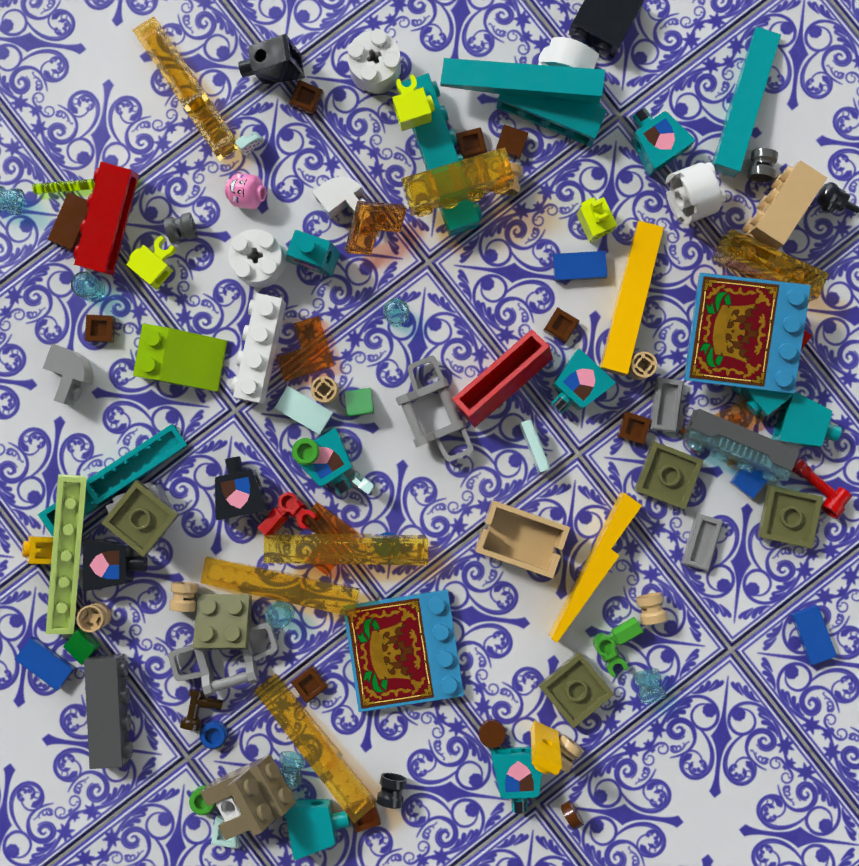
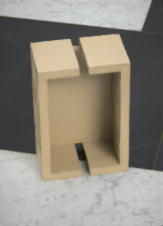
[740,160,827,257]
[474,500,570,579]

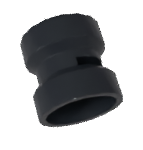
[376,773,407,809]

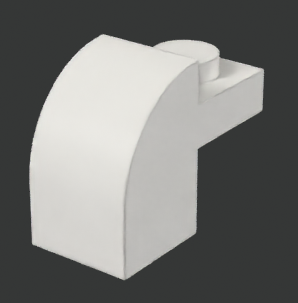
[538,37,599,69]
[312,177,371,226]

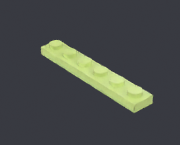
[46,474,87,634]

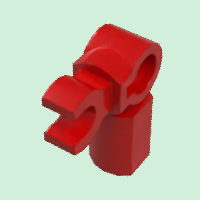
[257,492,319,539]

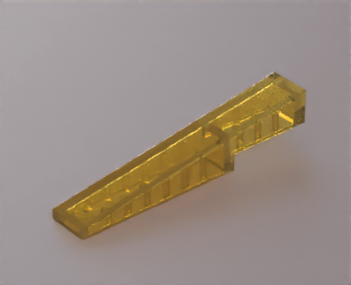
[133,16,238,161]
[263,534,428,565]
[200,557,360,617]
[254,673,376,823]

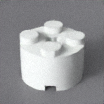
[347,29,401,94]
[666,162,726,224]
[228,229,286,288]

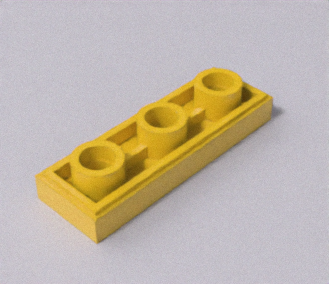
[531,720,562,775]

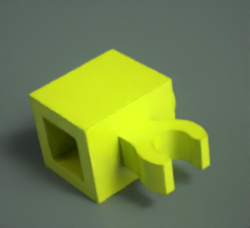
[392,74,435,132]
[576,197,617,242]
[126,236,176,290]

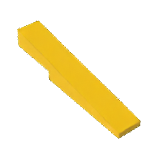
[599,220,664,376]
[549,493,642,643]

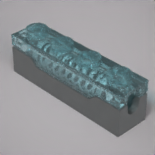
[681,409,800,484]

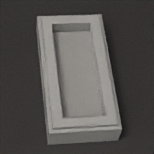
[649,377,684,433]
[681,513,723,572]

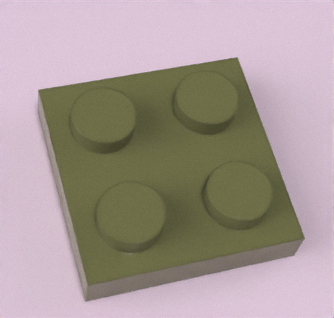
[634,441,704,510]
[102,480,180,557]
[757,485,823,549]
[193,594,252,650]
[538,651,614,729]

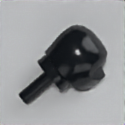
[816,182,859,213]

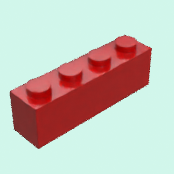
[74,161,139,276]
[452,329,553,428]

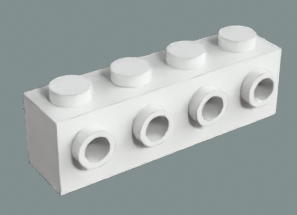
[231,293,286,405]

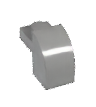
[43,344,93,406]

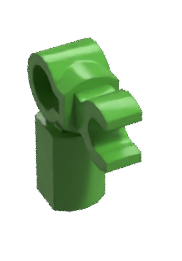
[593,617,644,677]

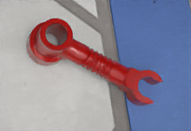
[792,458,852,519]

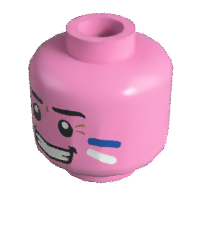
[225,173,267,209]

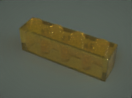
[401,147,514,217]
[712,229,829,303]

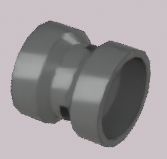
[747,148,778,182]
[164,212,198,244]

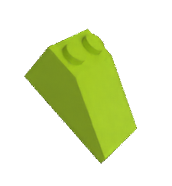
[133,323,228,392]

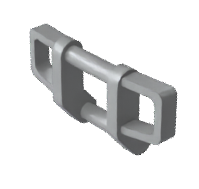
[396,355,474,462]
[168,621,279,697]

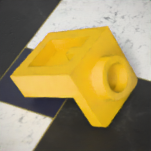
[22,535,53,564]

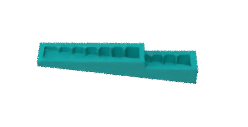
[712,26,781,178]
[440,58,605,104]
[37,423,188,536]

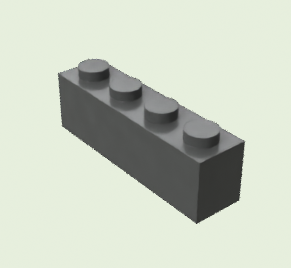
[84,653,133,769]

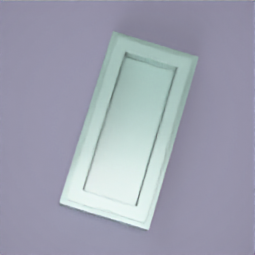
[275,386,333,435]
[519,419,550,473]

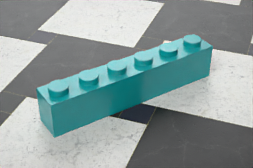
[400,73,482,237]

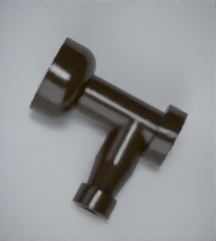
[180,689,223,731]

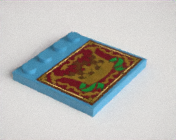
[684,273,811,393]
[343,589,464,712]

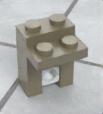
[200,754,296,841]

